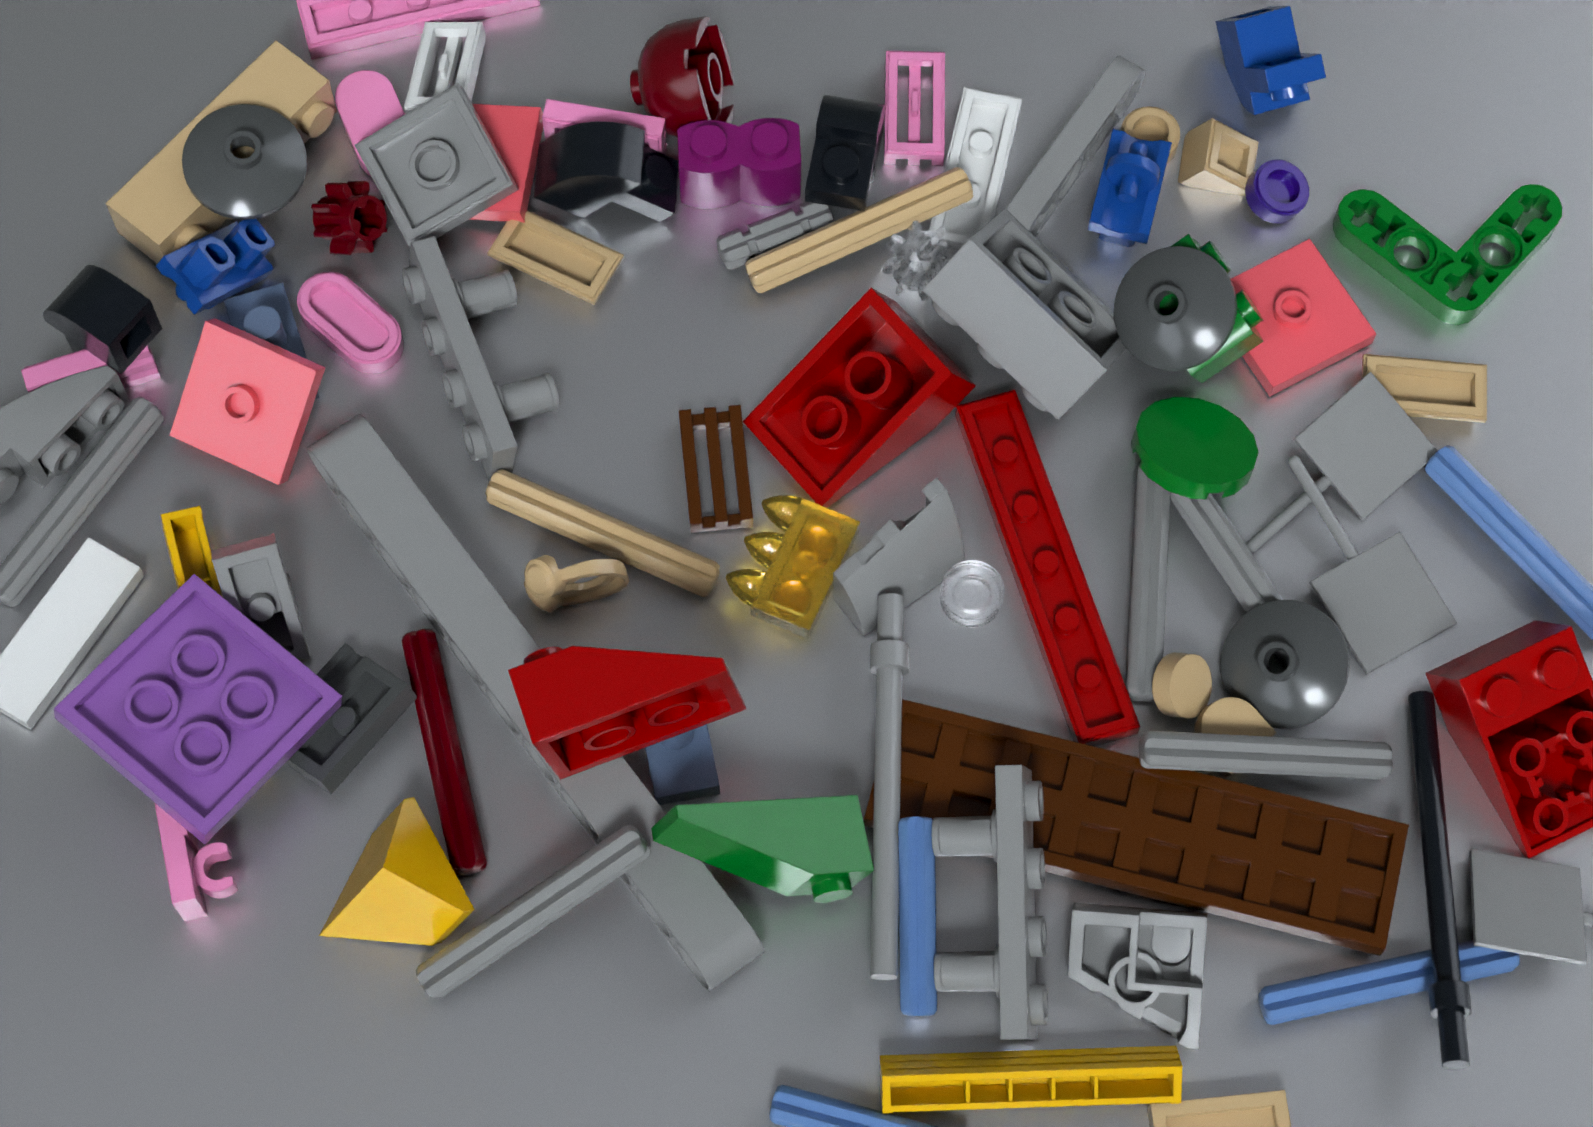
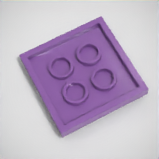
[54,574,342,845]

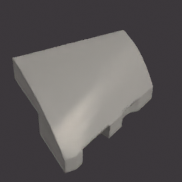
[833,478,965,636]
[1067,902,1207,1050]

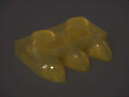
[726,495,860,639]

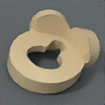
[523,555,629,613]

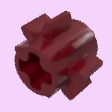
[311,181,388,255]

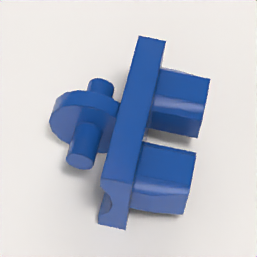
[1088,129,1172,247]
[156,219,275,315]

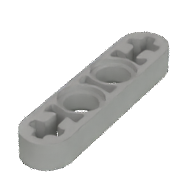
[1006,56,1146,237]

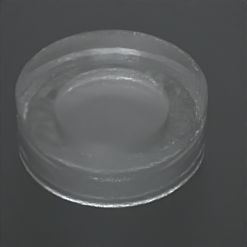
[940,560,1005,627]

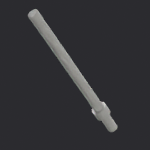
[870,593,909,981]

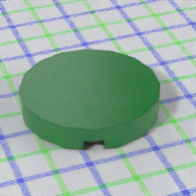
[1131,397,1259,500]

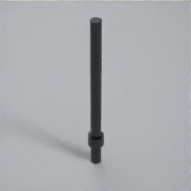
[1408,691,1472,1070]

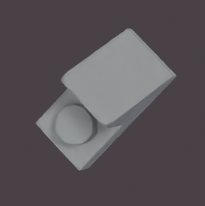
[211,534,310,661]

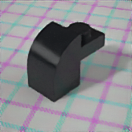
[805,95,885,211]
[534,122,679,222]
[43,265,162,374]

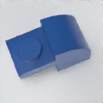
[1215,6,1326,115]

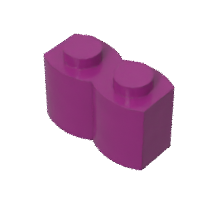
[677,118,801,209]

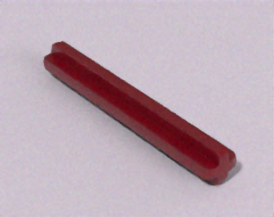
[401,629,487,876]

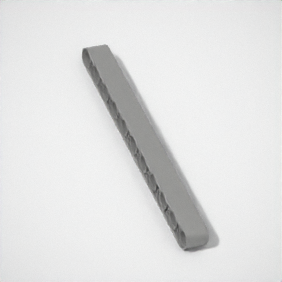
[306,414,765,992]

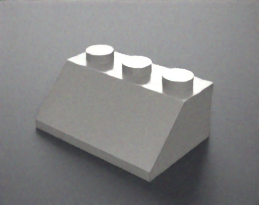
[922,209,1126,420]

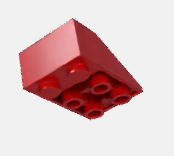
[1425,620,1593,859]

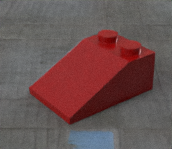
[743,288,976,510]
[508,646,746,780]

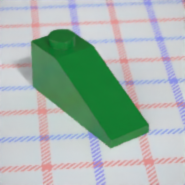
[651,795,874,903]

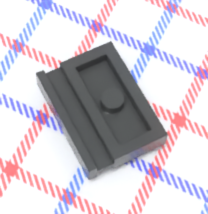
[286,643,417,794]

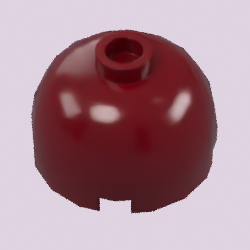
[630,16,734,137]

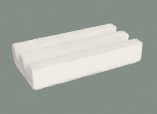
[404,22,486,114]

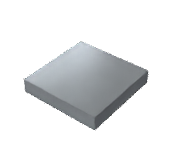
[355,83,519,248]

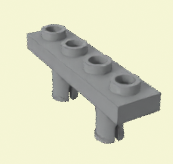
[402,236,559,481]
[932,765,1048,1040]

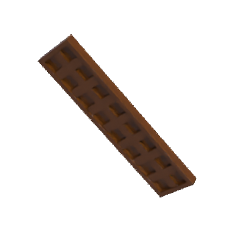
[864,699,1409,956]

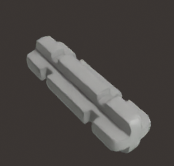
[717,202,833,269]

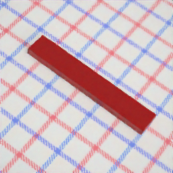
[955,390,1141,747]

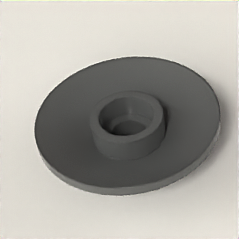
[182,104,307,220]
[1114,246,1237,371]
[1220,600,1350,729]

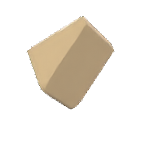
[1178,118,1259,196]

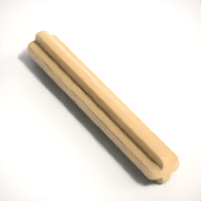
[745,167,973,293]
[485,469,720,597]

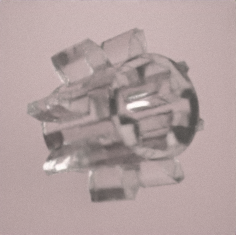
[880,220,959,301]

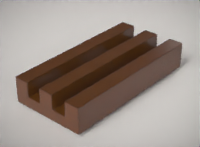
[679,405,753,533]

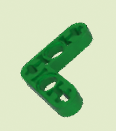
[1333,184,1562,325]

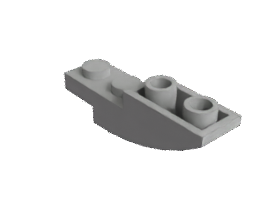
[0,365,129,505]

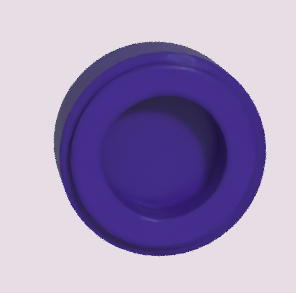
[1245,159,1309,224]

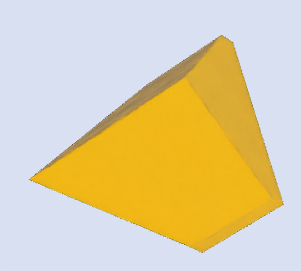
[319,797,475,946]

